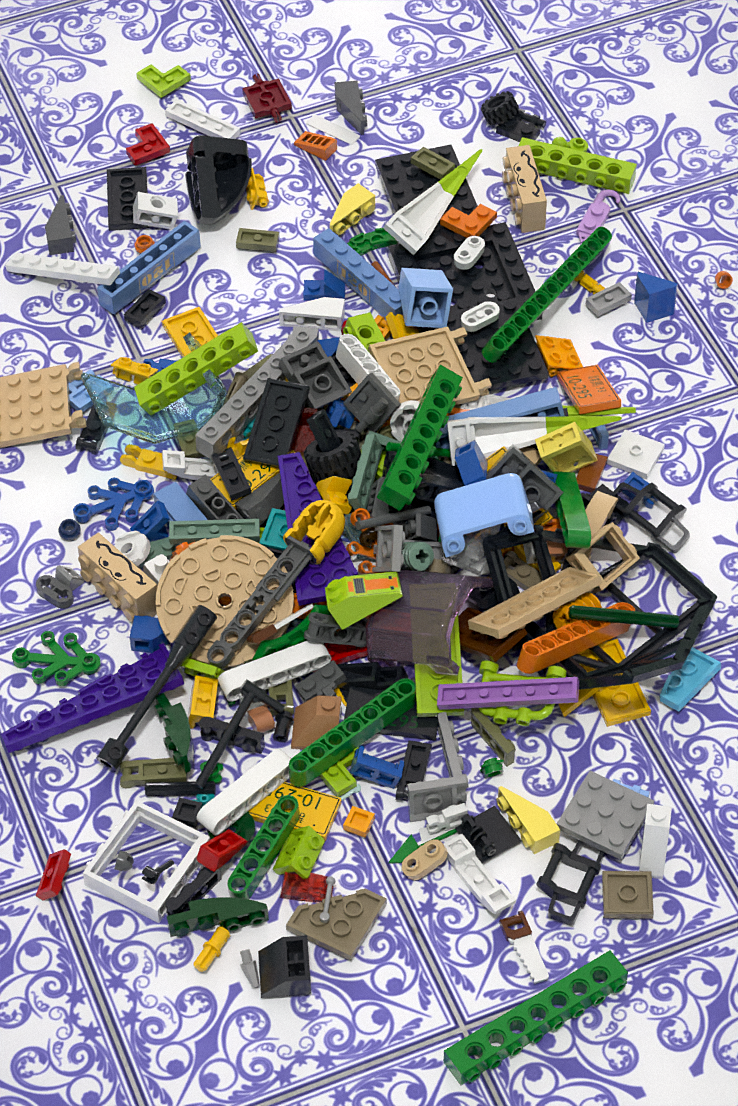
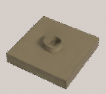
[602,871,654,919]

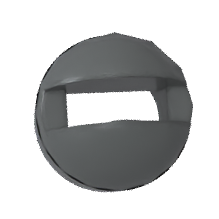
[114,850,134,872]

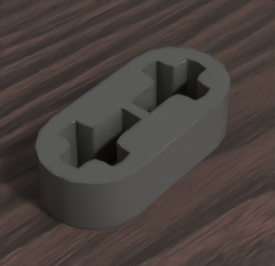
[36,575,74,609]

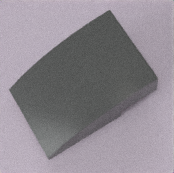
[278,342,352,411]
[486,444,563,525]

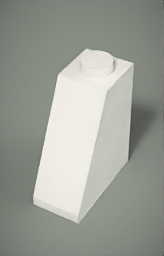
[639,804,672,879]

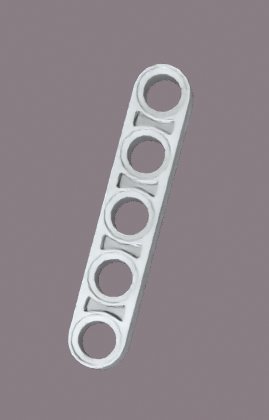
[336,334,400,401]
[218,641,332,701]
[196,749,291,835]

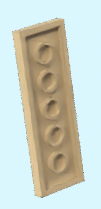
[468,567,602,639]

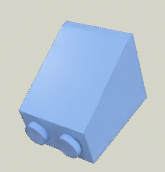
[399,268,453,328]

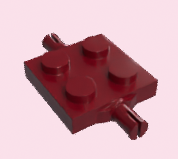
[242,73,292,122]

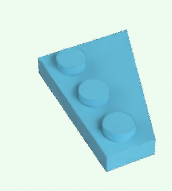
[660,647,721,712]

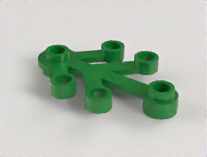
[12,631,101,686]

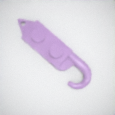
[576,189,620,245]

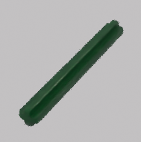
[568,605,679,628]

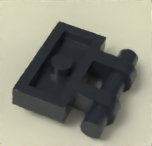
[496,108,546,142]

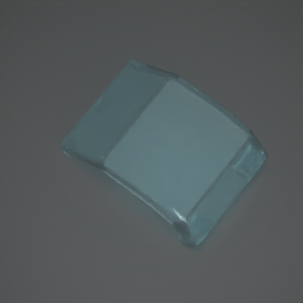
[81,332,228,444]

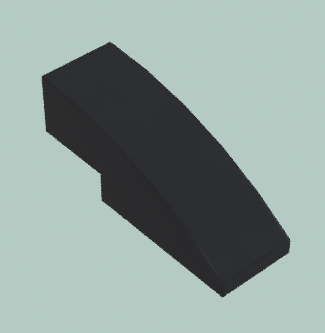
[337,662,408,690]

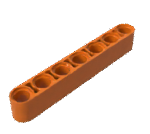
[516,602,635,674]

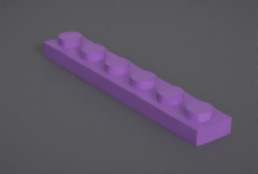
[437,677,579,710]

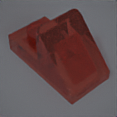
[292,408,318,452]

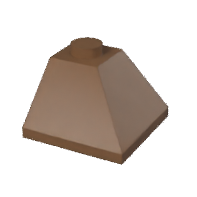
[291,695,342,750]

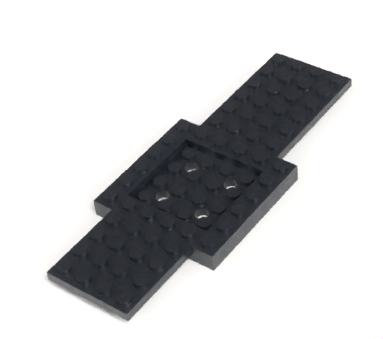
[375,144,548,391]

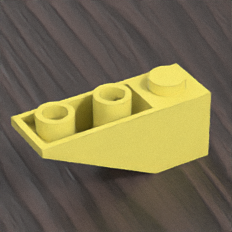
[330,183,375,236]
[496,786,560,854]

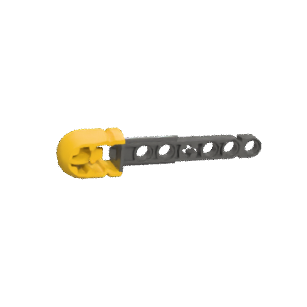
[207,500,345,668]

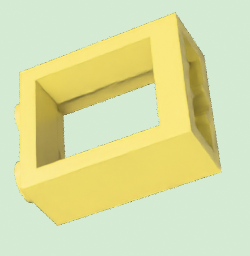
[535,422,598,472]

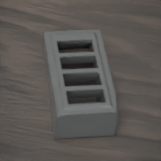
[367,477,389,526]

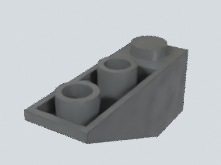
[334,80,367,135]
[45,195,77,255]
[186,474,243,520]

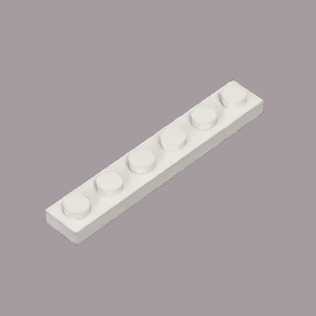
[5,253,120,285]

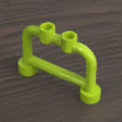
[478,661,567,727]

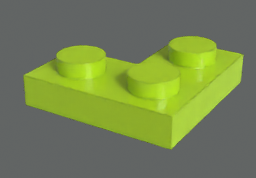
[136,64,191,98]
[319,747,359,797]

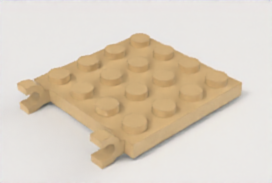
[368,327,492,405]
[0,362,87,448]

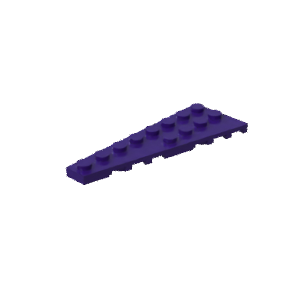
[278,452,359,606]
[1,643,184,754]

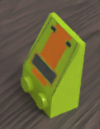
[325,572,403,630]

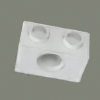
[133,192,178,230]

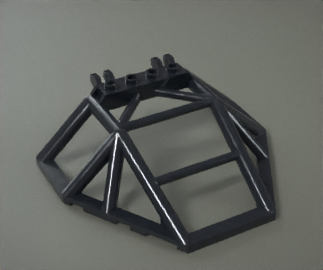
[482,525,718,690]

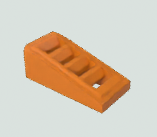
[294,131,337,161]

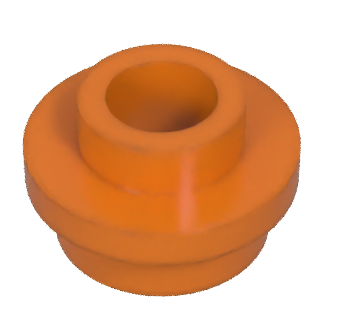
[134,235,155,253]

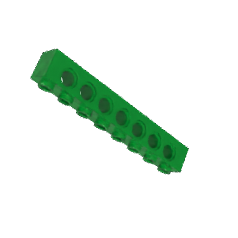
[376,364,463,511]
[443,950,628,1085]

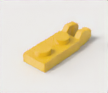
[120,444,178,480]

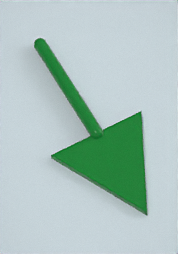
[388,829,457,864]

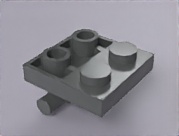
[343,373,401,433]

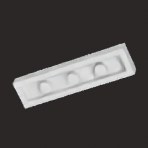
[165,99,241,139]

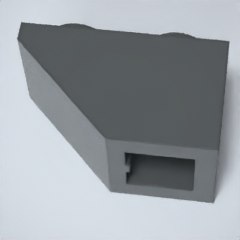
[403,513,437,542]

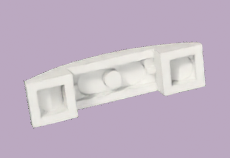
[162,450,218,480]
[443,834,516,914]

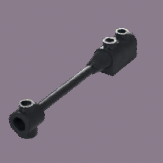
[96,605,217,771]

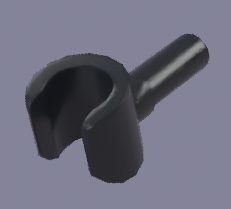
[142,859,174,884]

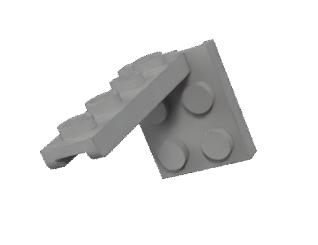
[372,525,469,572]
[407,712,469,822]

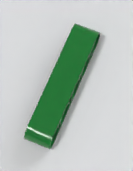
[227,795,300,899]

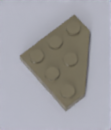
[286,888,387,961]

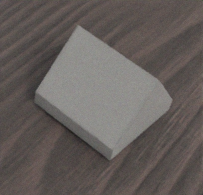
[55,565,84,591]

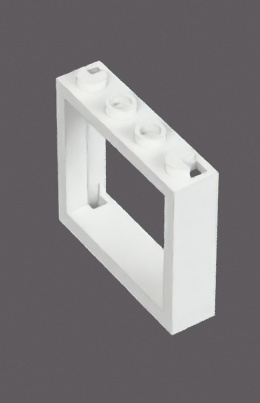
[83,800,210,923]

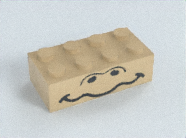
[502,145,547,233]
[78,532,157,622]

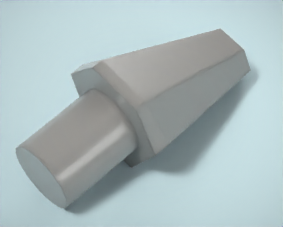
[240,949,259,988]

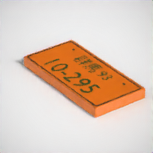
[557,364,621,414]

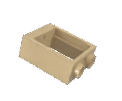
[566,522,640,594]

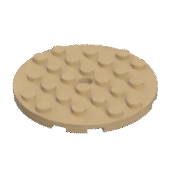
[156,535,294,668]

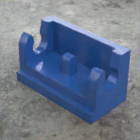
[350,745,404,789]

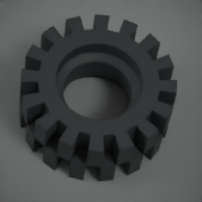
[481,91,519,125]

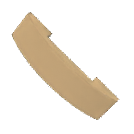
[563,491,618,563]

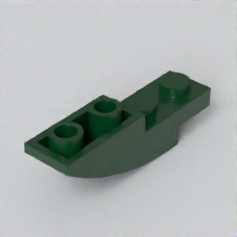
[153,693,194,773]
[166,897,269,937]

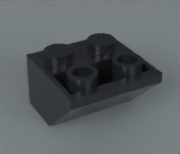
[258,935,311,998]

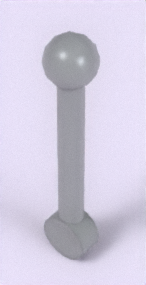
[320,876,336,923]

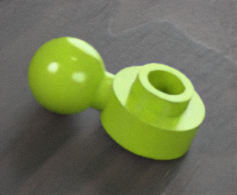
[552,136,588,152]

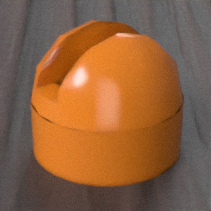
[715,271,733,289]

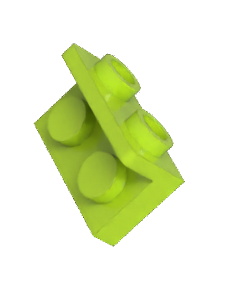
[272,826,325,879]

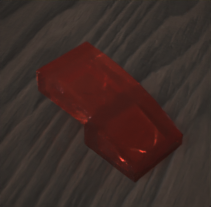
[279,872,333,902]

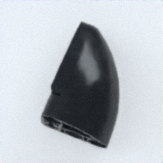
[185,135,252,225]
[382,450,465,519]

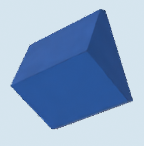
[634,271,678,323]

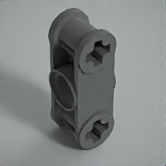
[304,612,373,647]

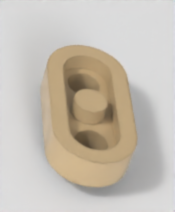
[402,840,448,880]

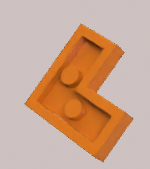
[440,204,497,238]

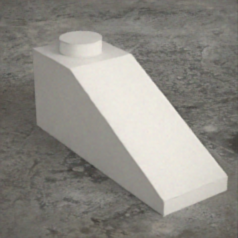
[279,297,345,331]

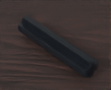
[145,781,216,796]

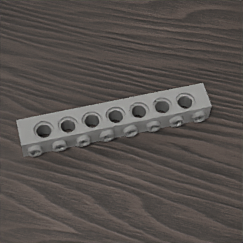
[195,326,318,460]

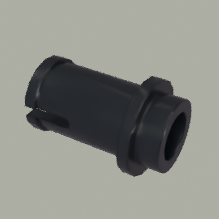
[273,711,294,742]

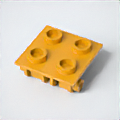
[535,335,583,377]

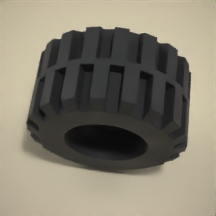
[304,432,361,482]

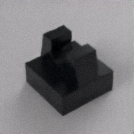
[172,797,203,828]

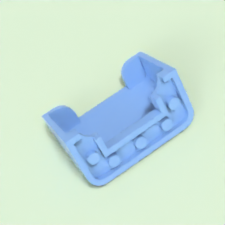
[434,473,534,557]

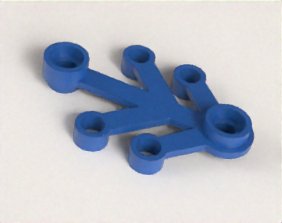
[73,477,154,531]

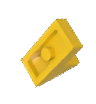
[316,476,352,515]

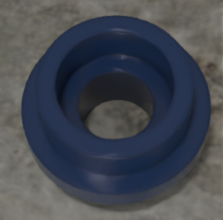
[58,519,81,540]

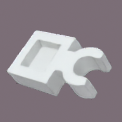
[426,803,468,834]

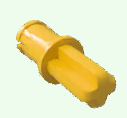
[193,927,231,972]

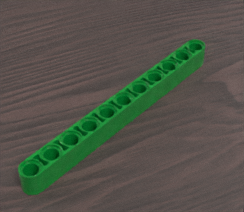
[482,227,612,362]

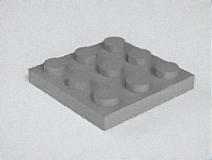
[557,771,654,860]

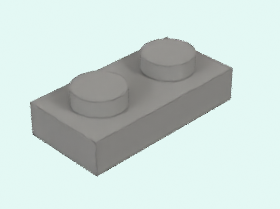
[585,282,632,317]

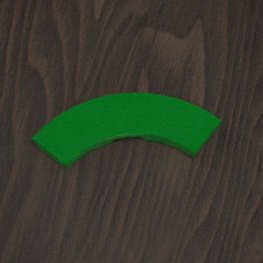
[347,228,399,256]
[252,605,332,661]

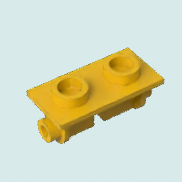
[246,168,269,210]
[111,357,158,384]

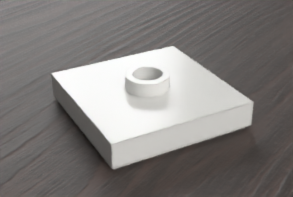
[607,430,665,479]

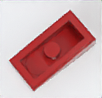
[196,829,248,872]

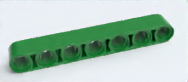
[552,471,591,549]
[289,679,416,787]

